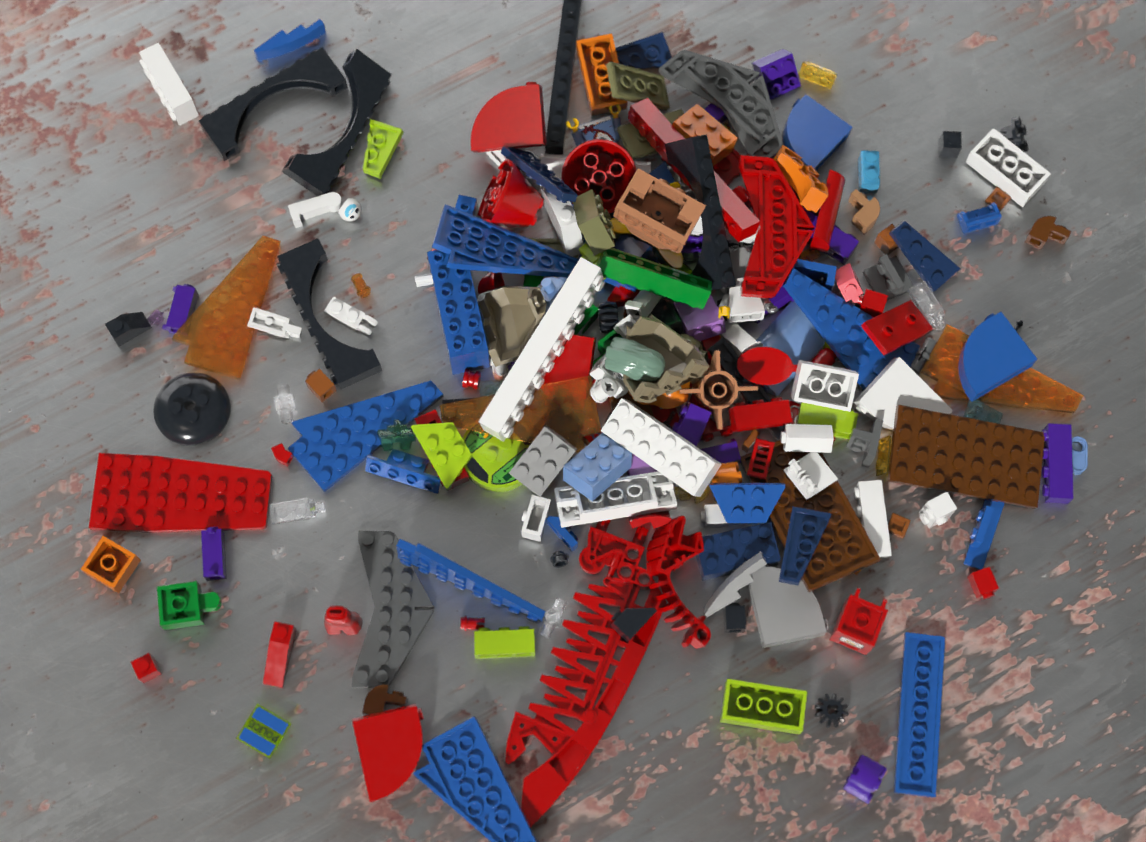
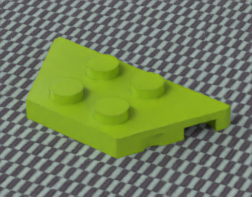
[410,422,472,491]

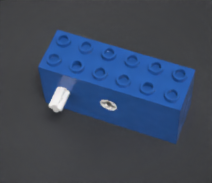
[414,250,490,375]

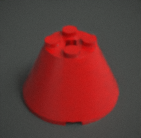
[561,139,637,213]
[477,159,544,229]

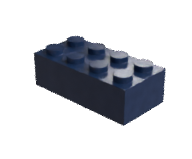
[696,522,781,581]

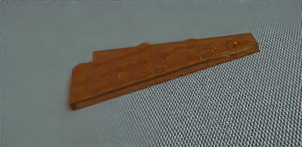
[172,236,281,380]
[921,324,1084,413]
[440,375,602,453]

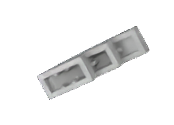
[704,552,767,617]

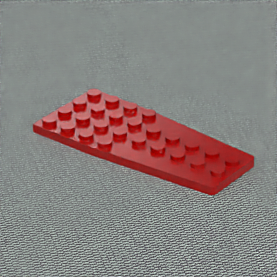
[89,453,272,533]

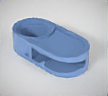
[1072,436,1088,475]

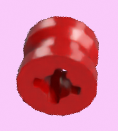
[462,369,481,390]

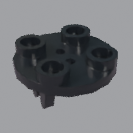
[1000,117,1029,152]

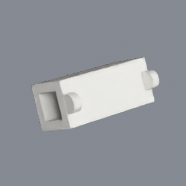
[720,321,763,357]
[780,424,834,453]

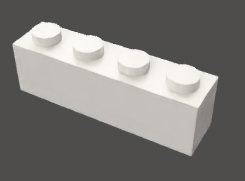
[853,480,892,561]

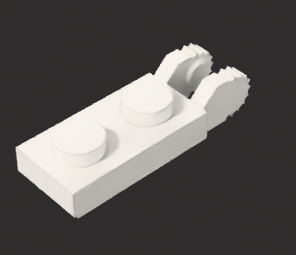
[324,296,378,336]

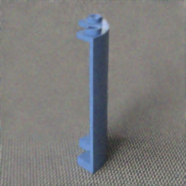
[756,301,826,396]

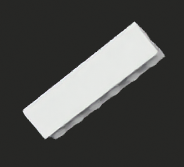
[554,471,677,528]

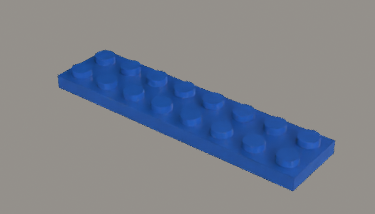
[894,632,945,798]

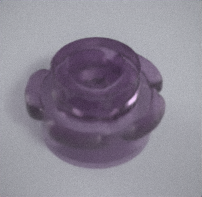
[147,309,165,326]

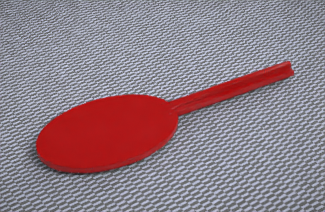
[737,347,845,385]

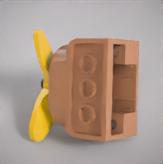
[610,168,706,269]

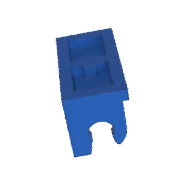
[957,202,1002,234]

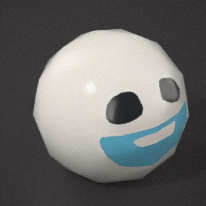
[338,198,362,222]

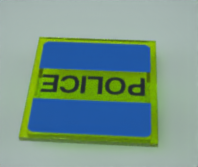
[236,703,292,759]

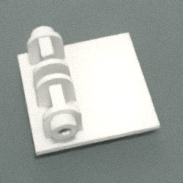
[783,452,838,500]

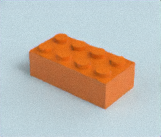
[576,33,628,116]

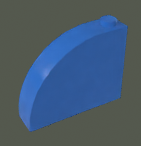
[782,94,853,171]
[958,312,1037,402]

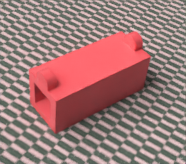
[835,263,863,303]

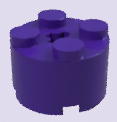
[843,754,887,804]

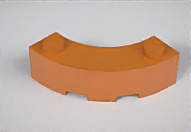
[774,145,828,213]

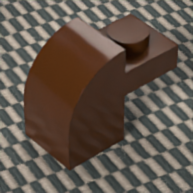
[1025,216,1071,249]
[362,685,408,716]

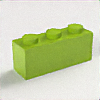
[796,402,859,439]
[474,626,535,659]

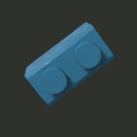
[858,150,880,194]

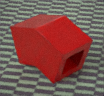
[271,443,294,467]

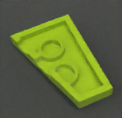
[363,119,404,179]

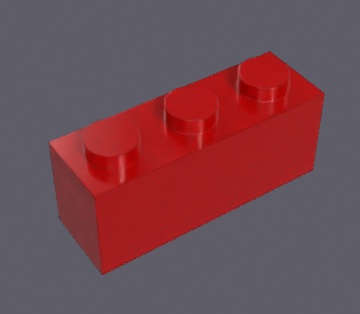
[728,397,793,432]

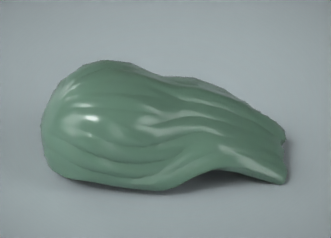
[605,337,665,382]

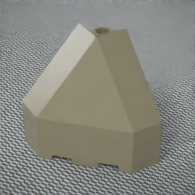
[477,285,547,367]
[623,314,710,403]

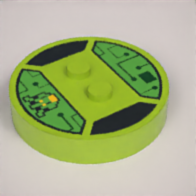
[462,419,535,492]

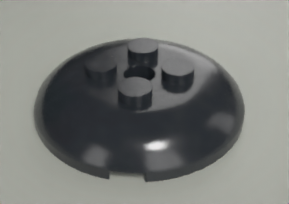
[153,372,231,446]

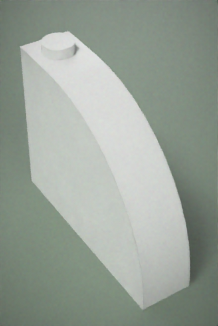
[541,188,583,257]
[853,357,953,430]

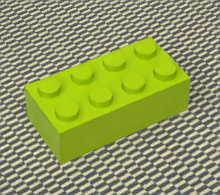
[720,679,807,735]

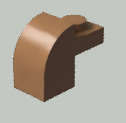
[848,189,880,235]

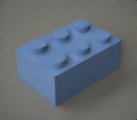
[563,432,632,501]

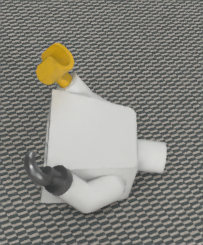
[718,278,778,323]

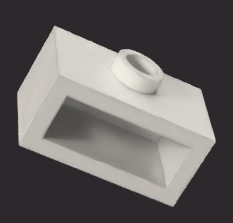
[919,492,957,529]
[521,495,551,542]

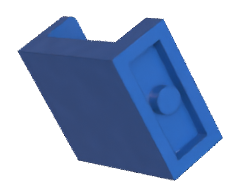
[785,259,837,291]

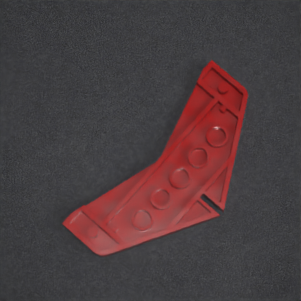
[739,155,814,298]

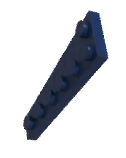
[501,146,578,203]

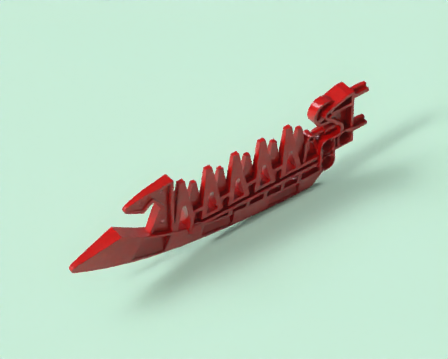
[505,520,667,828]

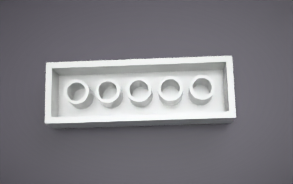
[601,398,722,497]

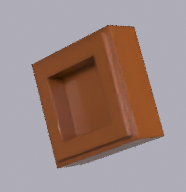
[985,187,1012,212]
[742,429,760,453]
[888,513,911,539]

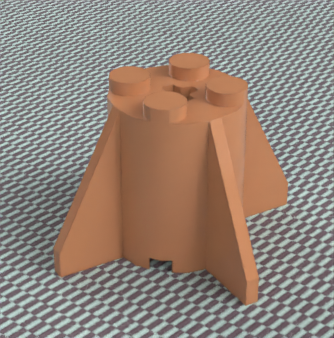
[679,351,758,429]

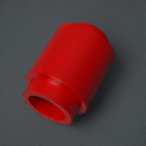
[811,348,837,366]

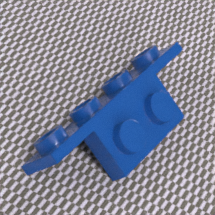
[365,449,441,494]
[963,499,1005,570]

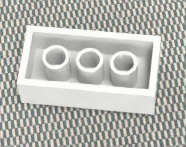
[139,42,199,126]
[966,128,1051,208]

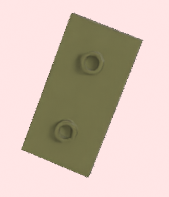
[606,62,670,111]
[617,109,684,160]

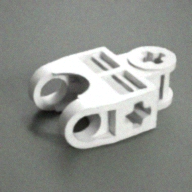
[589,353,628,403]

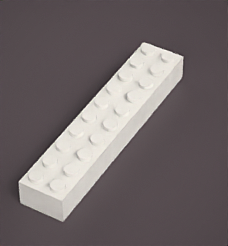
[479,257,604,442]

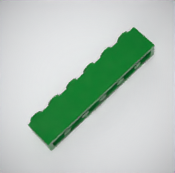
[597,248,712,309]

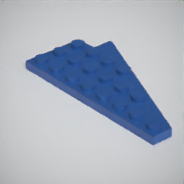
[431,204,579,278]
[783,268,920,391]
[288,380,444,492]
[396,539,546,623]
[413,716,537,842]

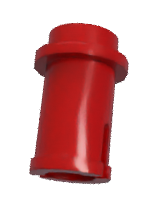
[460,615,485,631]

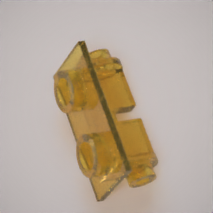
[798,61,837,89]
[876,435,892,477]

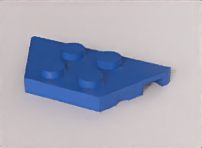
[709,483,785,523]

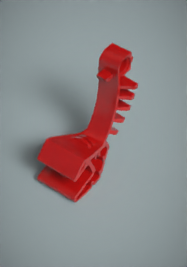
[646,515,711,649]

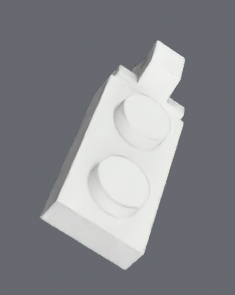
[247,307,302,338]

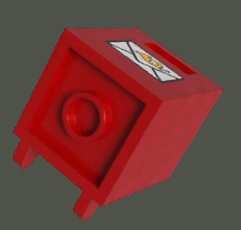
[829,587,888,655]

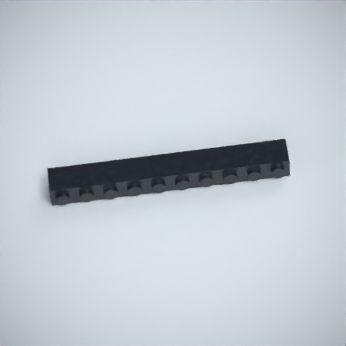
[545,0,582,155]

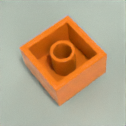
[81,536,141,593]

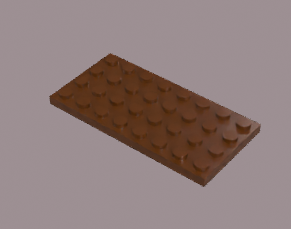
[887,405,1045,509]
[740,440,880,593]

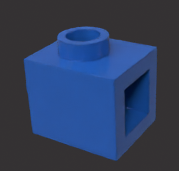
[455,195,477,216]

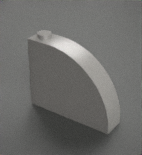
[747,566,828,648]

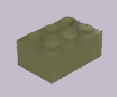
[573,189,616,256]

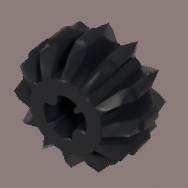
[598,301,619,334]
[814,694,849,728]

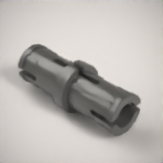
[910,337,937,375]

